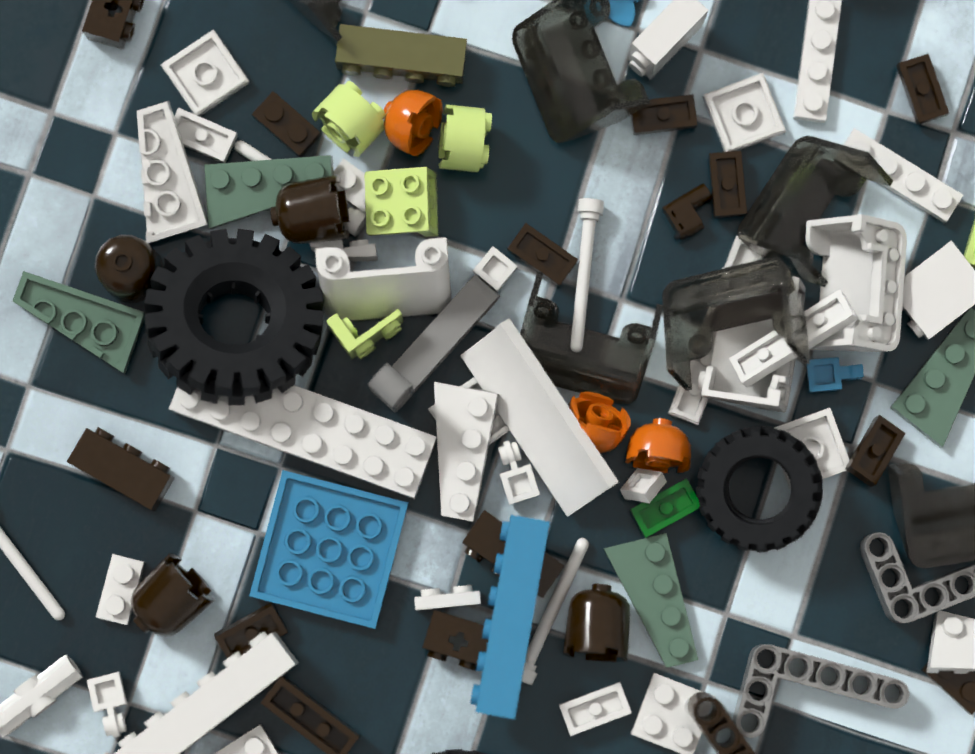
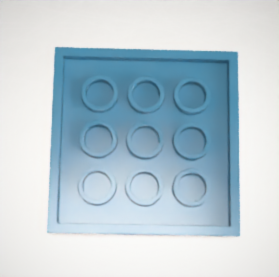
[249,470,409,629]

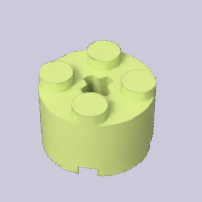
[312,81,386,157]
[438,104,492,173]

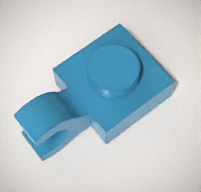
[805,357,864,393]

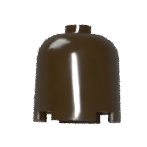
[270,174,349,244]
[95,234,164,303]
[131,553,215,637]
[563,584,630,662]

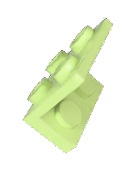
[365,167,438,237]
[326,309,404,359]

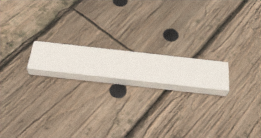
[668,235,767,426]

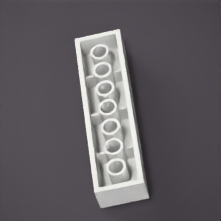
[169,385,437,500]

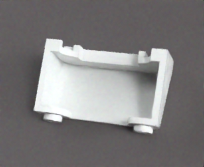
[805,214,907,352]
[315,237,451,321]
[698,267,806,413]

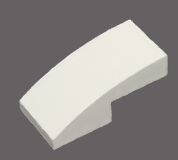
[310,240,378,262]

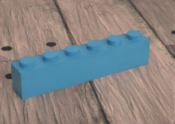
[470,515,550,719]

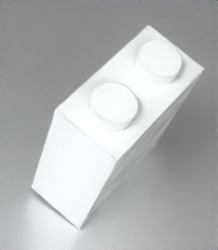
[628,0,708,80]
[902,241,975,340]

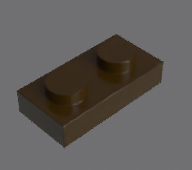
[896,53,949,125]
[252,91,321,158]
[629,94,698,136]
[708,151,747,218]
[507,223,578,287]
[845,415,905,487]
[214,602,288,659]
[921,662,975,715]

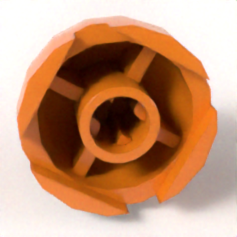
[384,90,443,156]
[568,391,631,453]
[625,418,691,473]

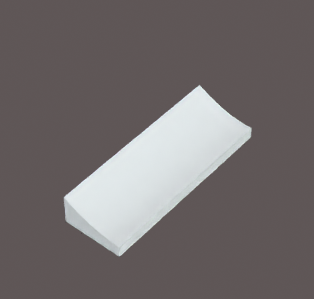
[460,318,619,517]

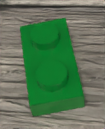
[629,478,700,538]

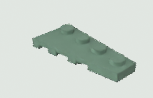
[204,155,334,229]
[13,271,145,374]
[890,308,975,448]
[603,533,698,668]

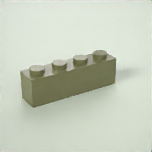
[335,24,467,87]

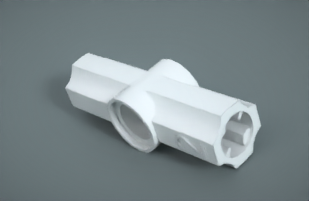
[0,655,84,737]

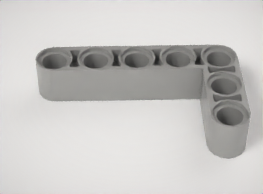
[368,275,500,413]
[860,532,975,623]
[733,644,909,738]

